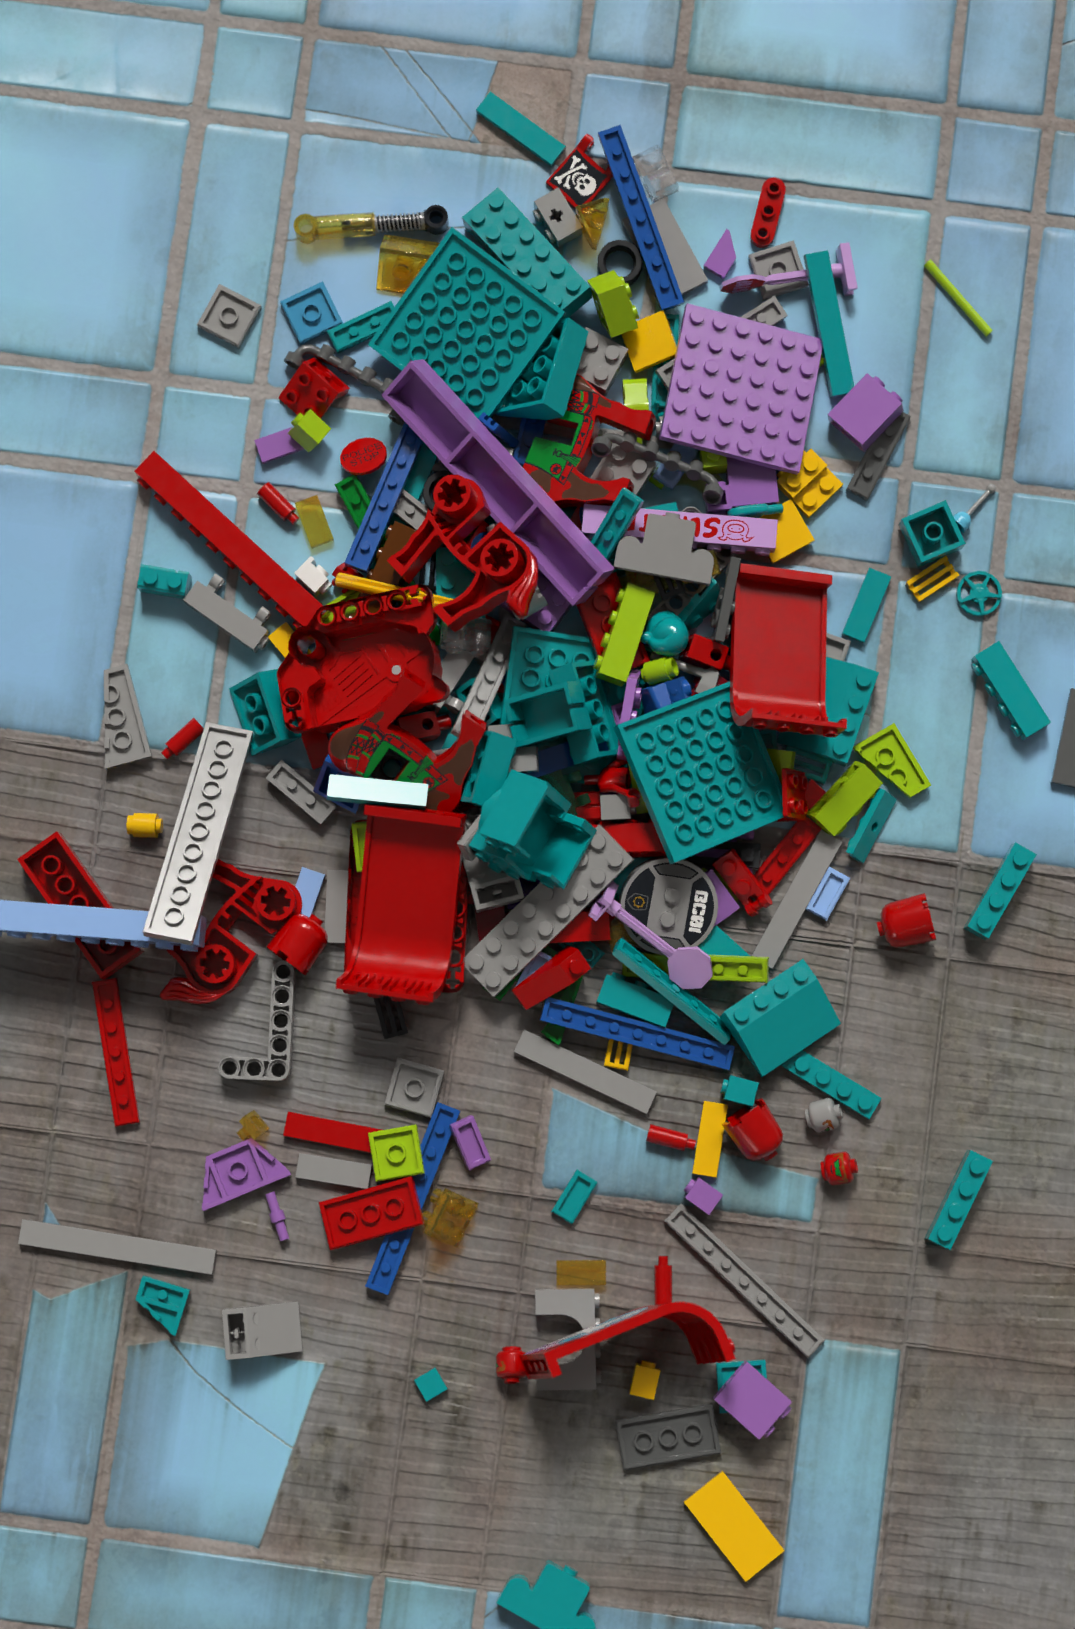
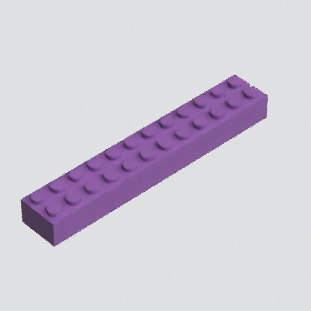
[381,359,615,606]

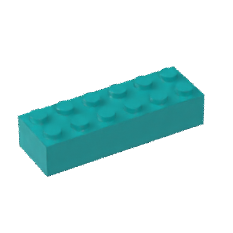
[462,187,593,319]

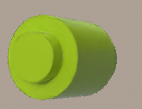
[641,657,679,686]

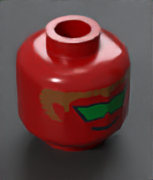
[820,1151,858,1186]
[496,1346,527,1384]

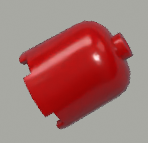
[877,893,936,947]
[267,914,328,976]
[722,1098,783,1161]

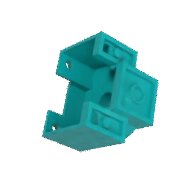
[469,770,597,889]

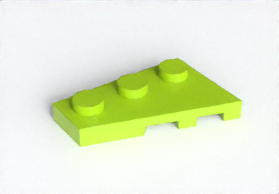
[853,723,931,798]

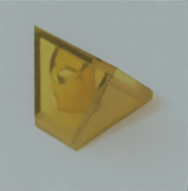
[575,198,609,250]

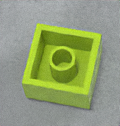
[587,270,639,338]

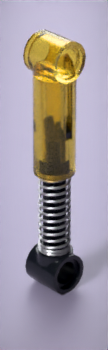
[294,205,449,244]

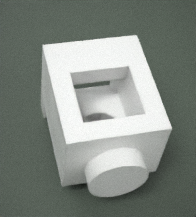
[294,556,333,597]

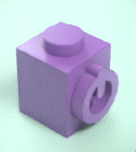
[705,481,732,516]

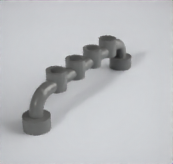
[284,344,405,426]
[591,432,723,505]

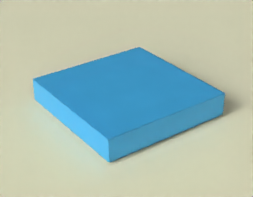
[280,281,343,345]

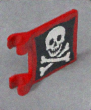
[546,134,613,213]

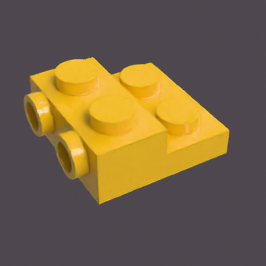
[776,449,843,519]

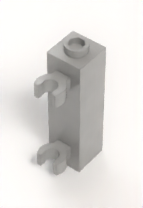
[183,573,271,653]
[424,626,487,715]

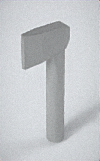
[650,651,719,693]

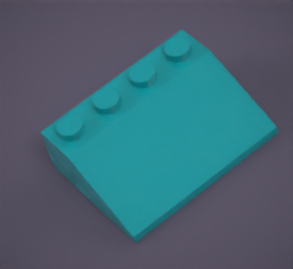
[495,318,589,420]
[777,657,879,767]
[720,959,841,1077]

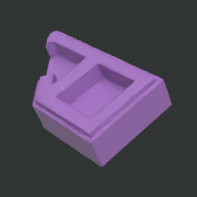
[703,229,736,280]

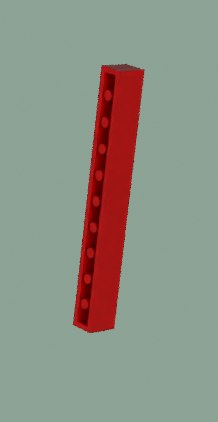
[134,451,330,629]

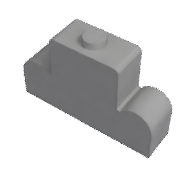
[614,512,714,586]

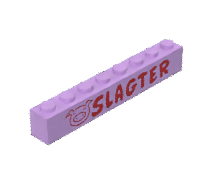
[582,504,778,556]

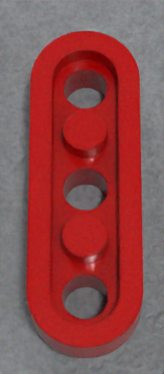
[750,177,786,248]

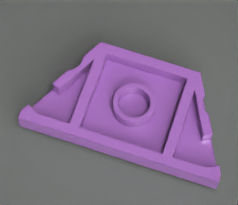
[617,669,642,761]
[202,1138,292,1211]

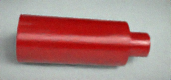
[257,482,299,525]
[161,718,204,760]
[646,1124,696,1151]
[654,1256,672,1305]

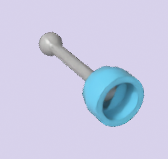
[953,484,996,533]

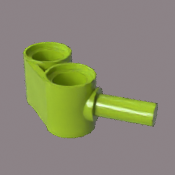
[622,378,649,444]

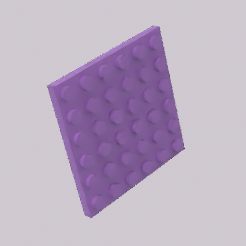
[659,303,822,475]

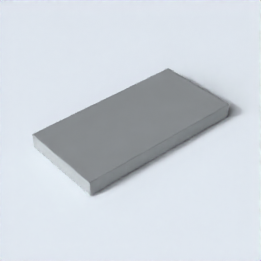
[622,198,708,295]

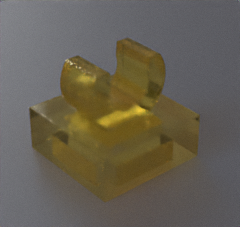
[237,1110,270,1140]

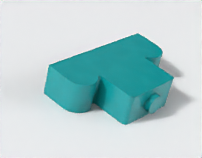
[496,1560,596,1629]

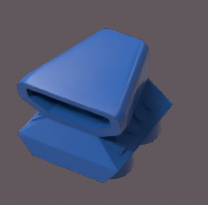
[641,676,692,714]

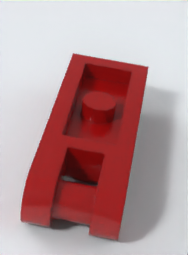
[712,848,773,917]

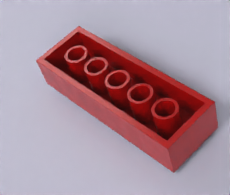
[17,831,145,980]

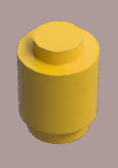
[126,813,163,838]

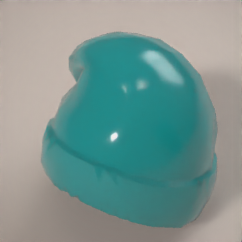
[640,611,689,656]

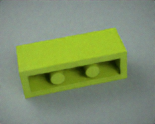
[807,761,883,836]

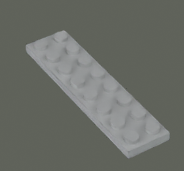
[462,824,634,997]

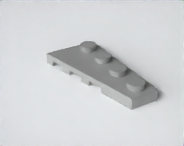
[104,664,152,770]

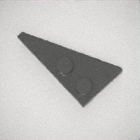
[705,557,741,643]

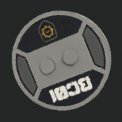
[619,856,718,955]

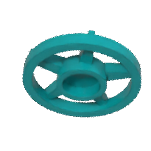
[956,571,1002,616]

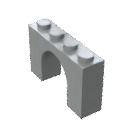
[535,1288,601,1390]

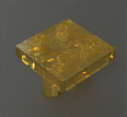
[422,1188,479,1247]

